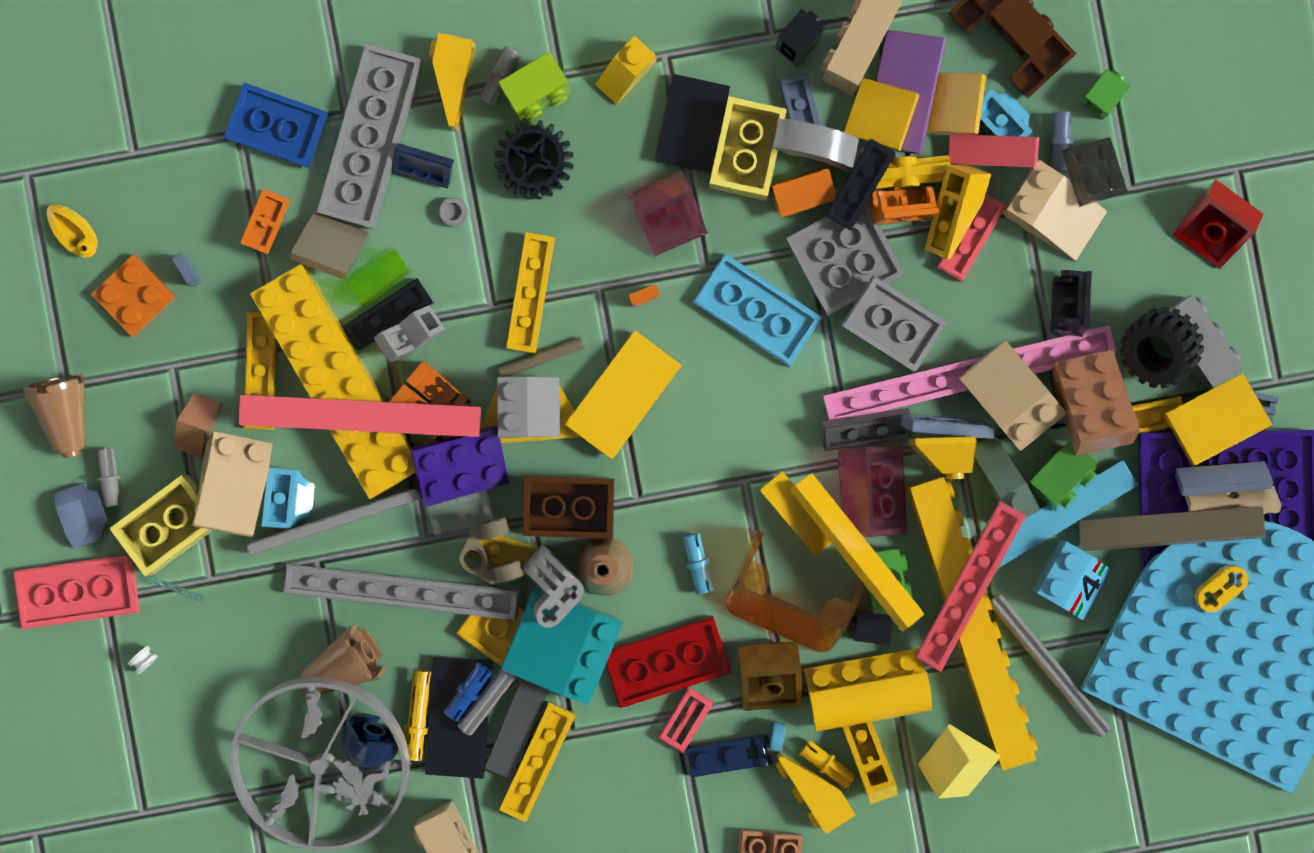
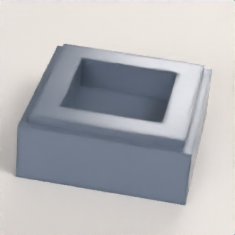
[172,253,203,286]

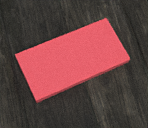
[13,555,140,630]

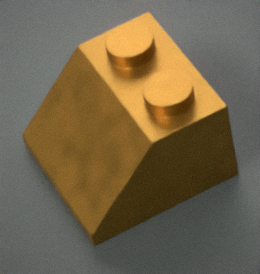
[738,641,802,711]

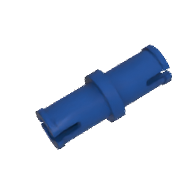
[443,662,492,722]

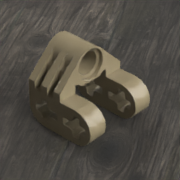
[459,517,524,584]

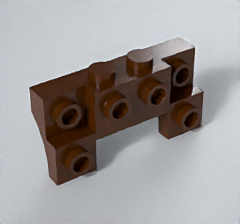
[948,0,1076,99]

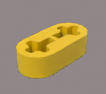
[1194,564,1248,612]

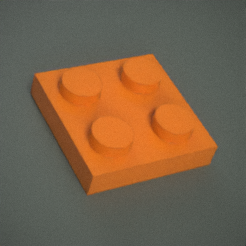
[91,254,176,337]

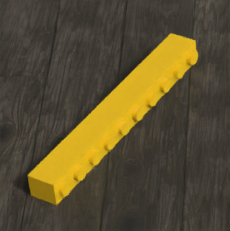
[907,477,1038,771]

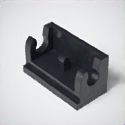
[1050,270,1092,337]

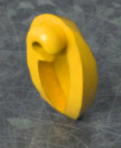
[47,205,98,258]

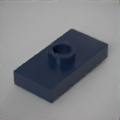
[392,143,454,189]

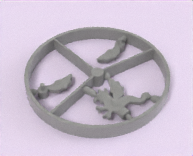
[229,677,410,851]

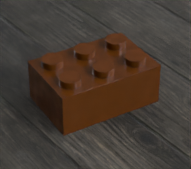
[523,476,615,539]

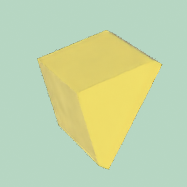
[918,724,1000,799]

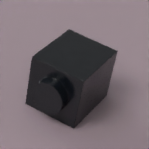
[847,609,893,646]

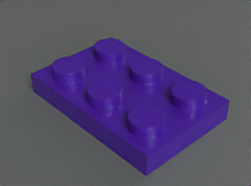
[410,425,509,507]

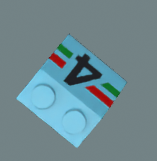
[1031,540,1112,620]

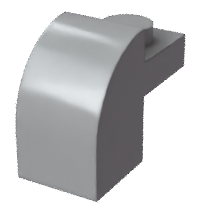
[374,305,446,363]

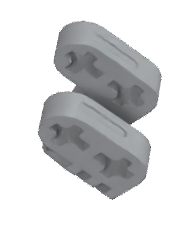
[522,545,584,628]

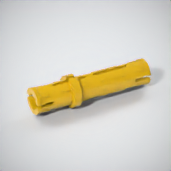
[404,670,432,761]

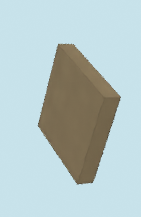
[290,212,369,280]

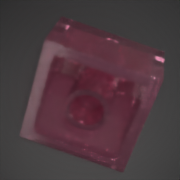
[628,170,708,257]

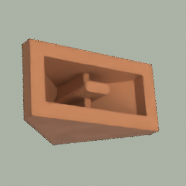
[174,393,223,458]

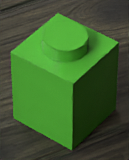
[1080,69,1131,120]

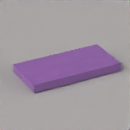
[863,30,946,155]

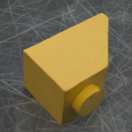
[595,35,656,105]

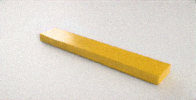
[790,473,924,632]

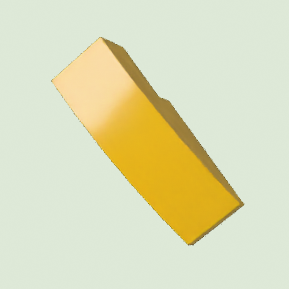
[759,471,831,557]

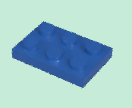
[224,82,328,169]

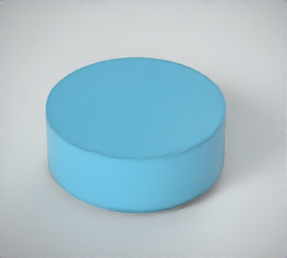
[770,721,786,752]

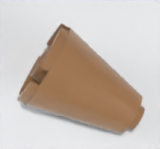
[23,374,85,458]
[575,538,634,596]
[301,624,385,695]

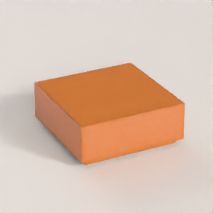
[628,284,660,307]

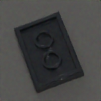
[655,74,730,173]

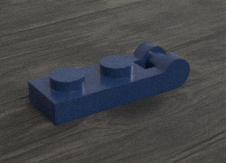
[687,734,773,778]

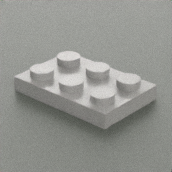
[841,275,948,372]

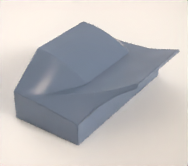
[54,483,108,549]

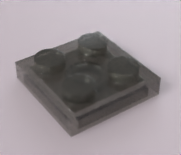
[1062,137,1128,207]

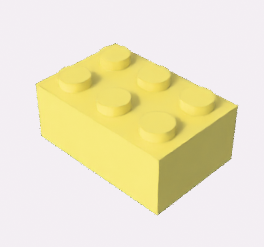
[709,96,787,201]
[109,475,213,576]

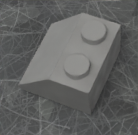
[497,377,560,438]

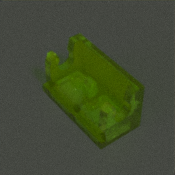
[347,248,412,307]

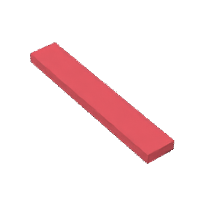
[915,501,1027,672]

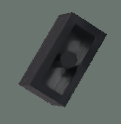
[775,9,824,67]

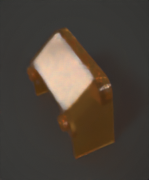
[726,529,865,653]

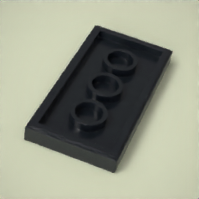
[425,656,493,779]

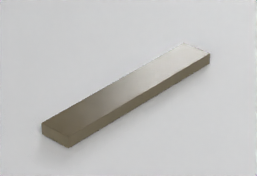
[1079,506,1266,551]

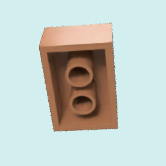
[1050,350,1140,456]

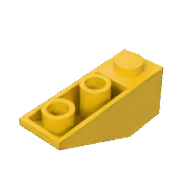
[775,752,856,834]

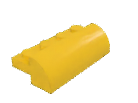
[804,648,932,732]

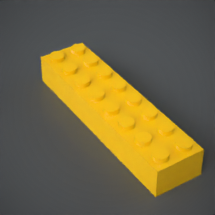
[250,264,416,499]

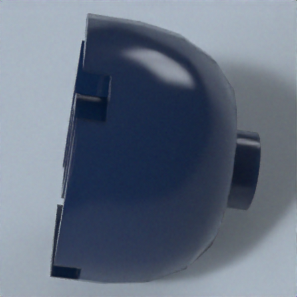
[341,714,399,770]

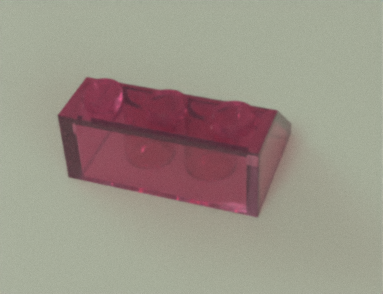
[838,445,907,537]

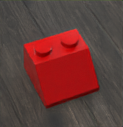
[1173,179,1263,269]

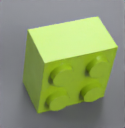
[499,51,571,123]

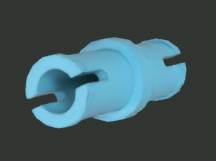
[682,533,714,595]

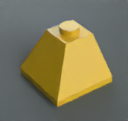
[908,437,976,479]

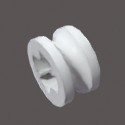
[128,646,158,675]

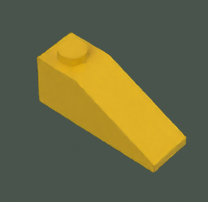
[429,33,476,131]
[924,165,991,259]
[842,722,898,805]

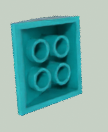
[500,586,623,705]

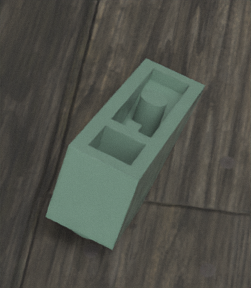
[974,434,1040,518]

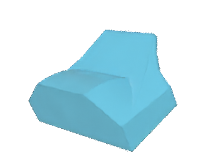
[979,89,1033,137]
[262,467,315,529]

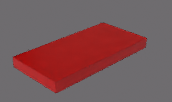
[606,616,732,709]

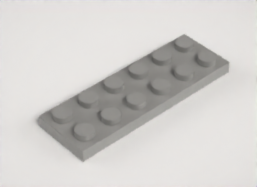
[317,43,423,230]

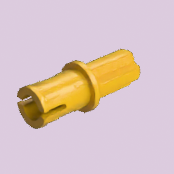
[799,739,855,788]

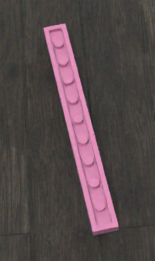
[823,325,1117,420]

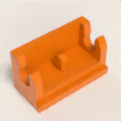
[770,167,837,217]
[869,186,939,225]
[240,188,291,254]

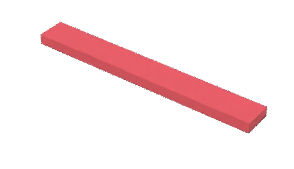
[239,395,481,437]

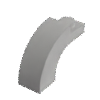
[772,118,864,173]

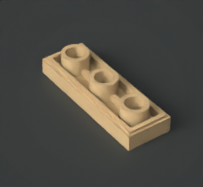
[1185,486,1281,514]

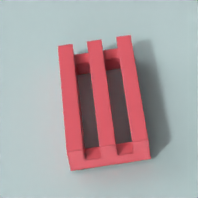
[658,687,714,753]

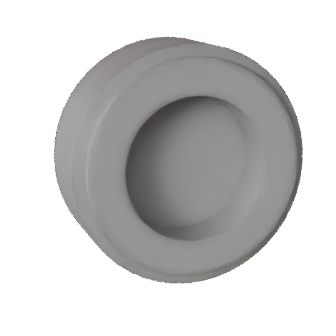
[438,197,468,227]

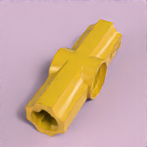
[875,155,951,190]

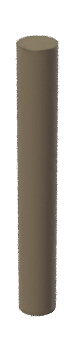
[498,338,584,377]

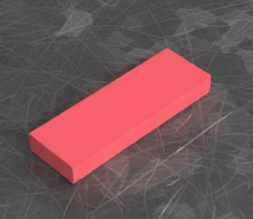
[949,134,1039,167]
[936,193,1007,282]

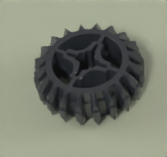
[494,120,574,200]

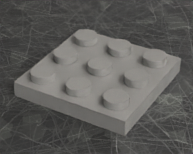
[785,203,906,317]

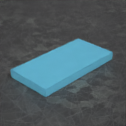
[692,253,822,367]

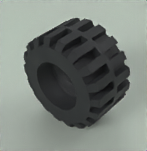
[1119,307,1204,389]

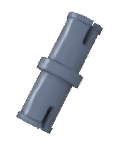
[1049,111,1073,172]

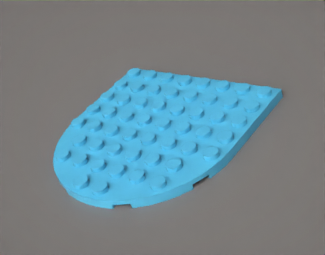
[1080,520,1314,794]

